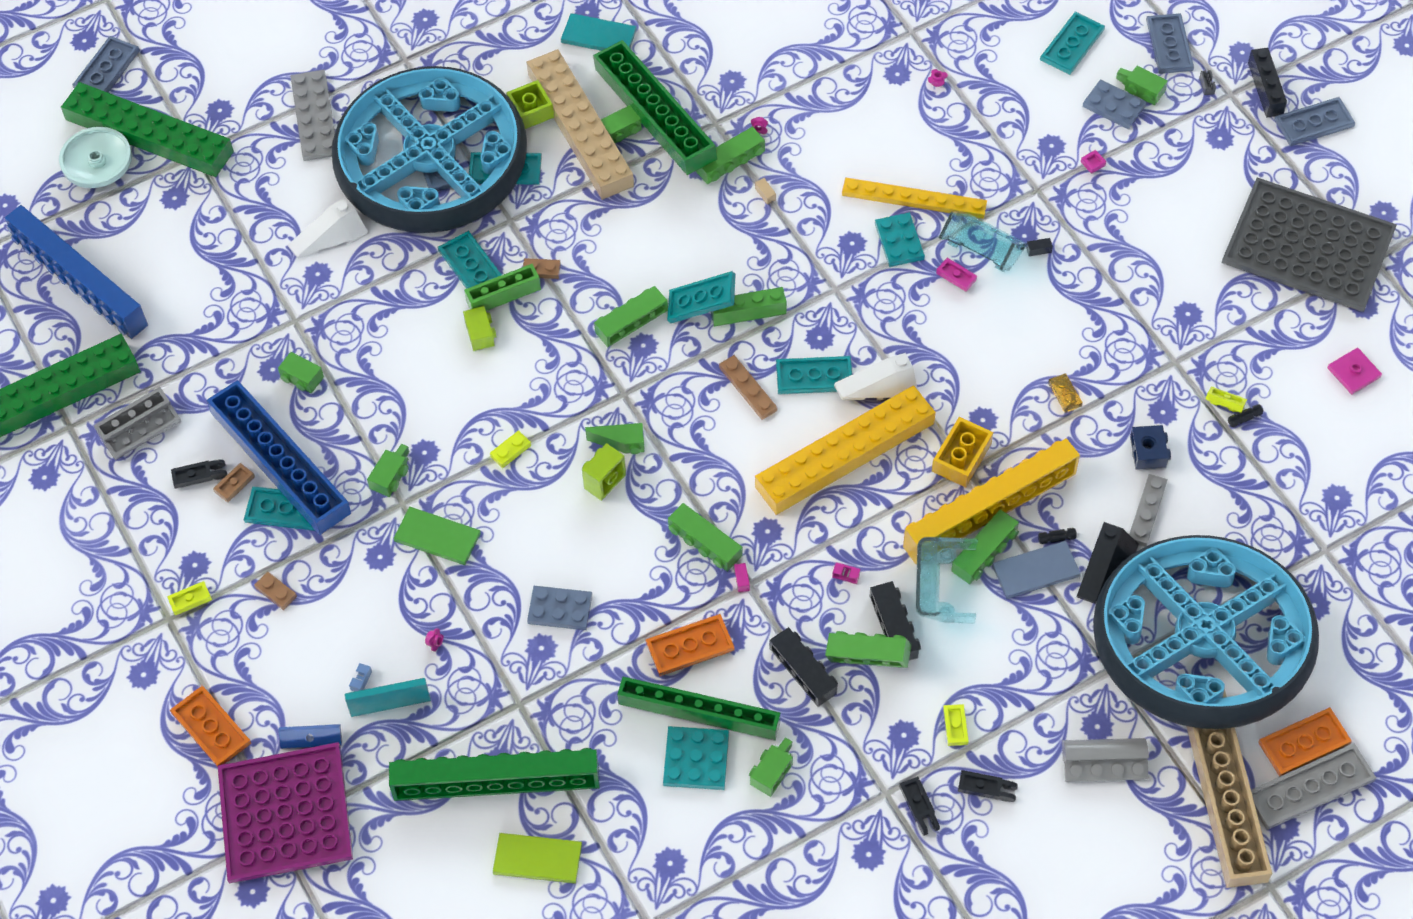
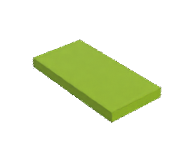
[493,833,582,884]

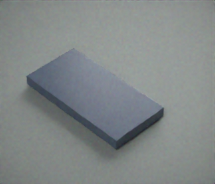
[1146,13,1194,74]
[72,36,140,93]
[1274,97,1355,147]
[992,541,1081,599]

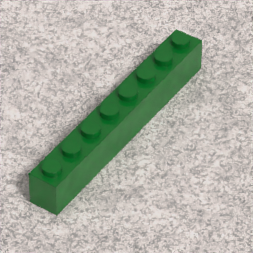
[617,676,781,741]

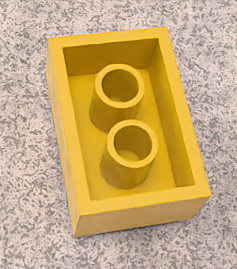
[932,417,994,488]

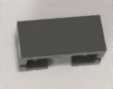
[1199,70,1216,95]

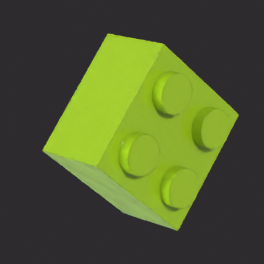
[506,80,554,129]
[582,443,626,501]

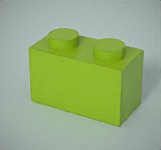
[463,306,497,351]

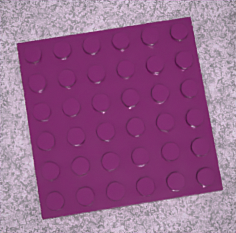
[217,742,353,884]

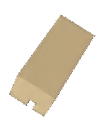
[755,178,776,205]

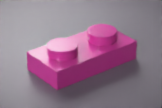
[936,257,977,292]

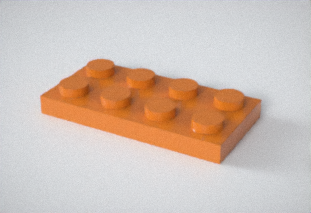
[645,614,735,677]
[170,685,252,766]
[1258,707,1352,777]

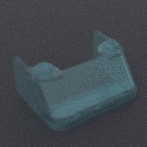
[939,211,1027,272]
[916,537,978,624]

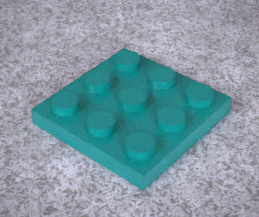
[663,726,729,790]

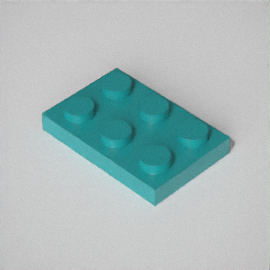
[875,212,925,267]

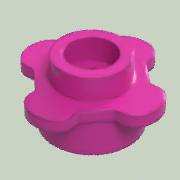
[928,69,948,87]
[751,117,768,134]
[425,628,444,652]

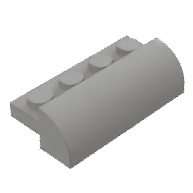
[94,387,181,460]
[1062,738,1149,782]

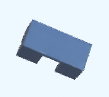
[349,663,372,691]

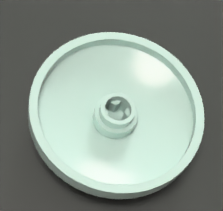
[59,127,132,188]

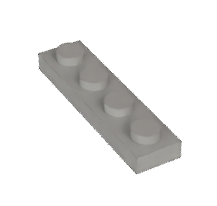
[1129,474,1168,547]

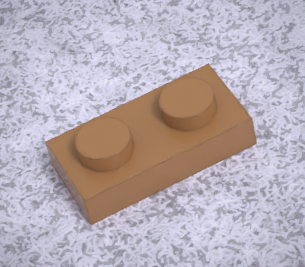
[523,258,561,279]
[213,463,255,503]
[254,572,297,610]

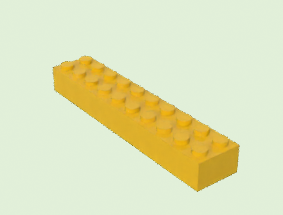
[755,385,936,515]
[903,438,1080,565]

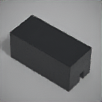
[1026,238,1053,256]

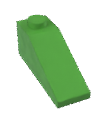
[585,423,645,454]

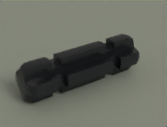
[1227,404,1264,427]
[1038,528,1077,544]

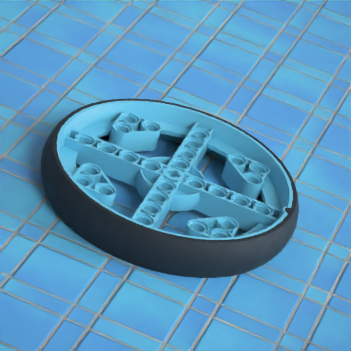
[332,66,527,233]
[1093,535,1319,729]

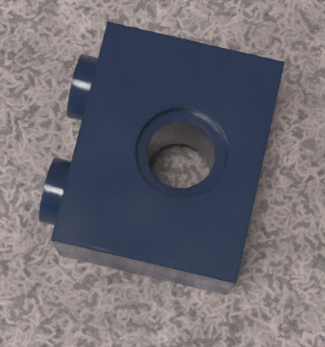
[1130,425,1171,470]

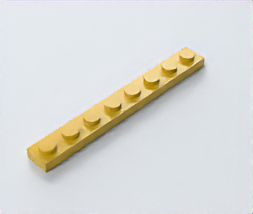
[842,177,987,219]

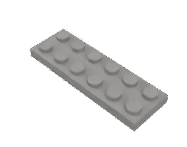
[290,69,335,161]
[1251,743,1376,830]

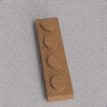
[719,355,777,420]

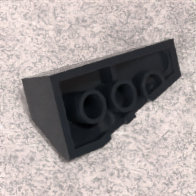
[1076,522,1139,604]

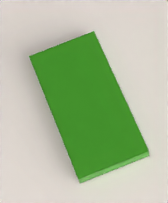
[393,506,481,565]

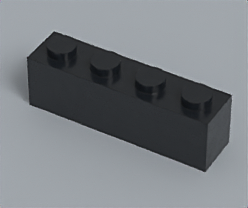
[1248,47,1287,118]
[869,581,921,661]
[769,627,838,707]

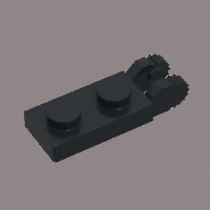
[171,459,227,489]
[958,770,1018,802]
[899,776,940,836]

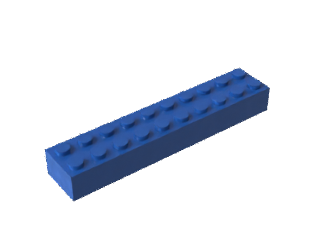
[4,205,148,339]
[206,380,351,535]

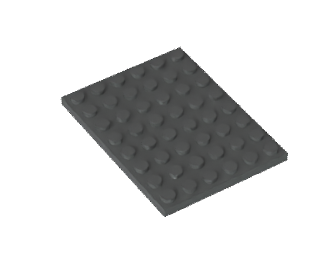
[1221,177,1397,312]

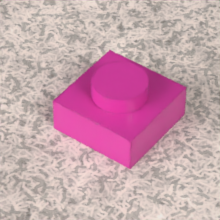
[1081,150,1106,174]

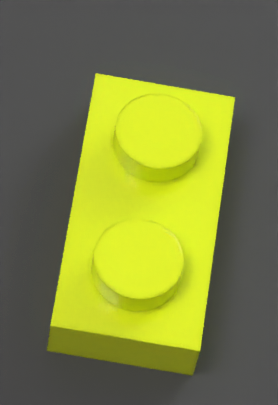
[1205,386,1247,413]
[490,430,531,469]
[167,581,212,616]
[943,704,969,746]

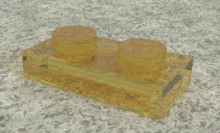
[1048,373,1083,413]

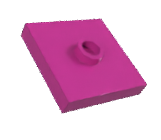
[1327,347,1382,395]

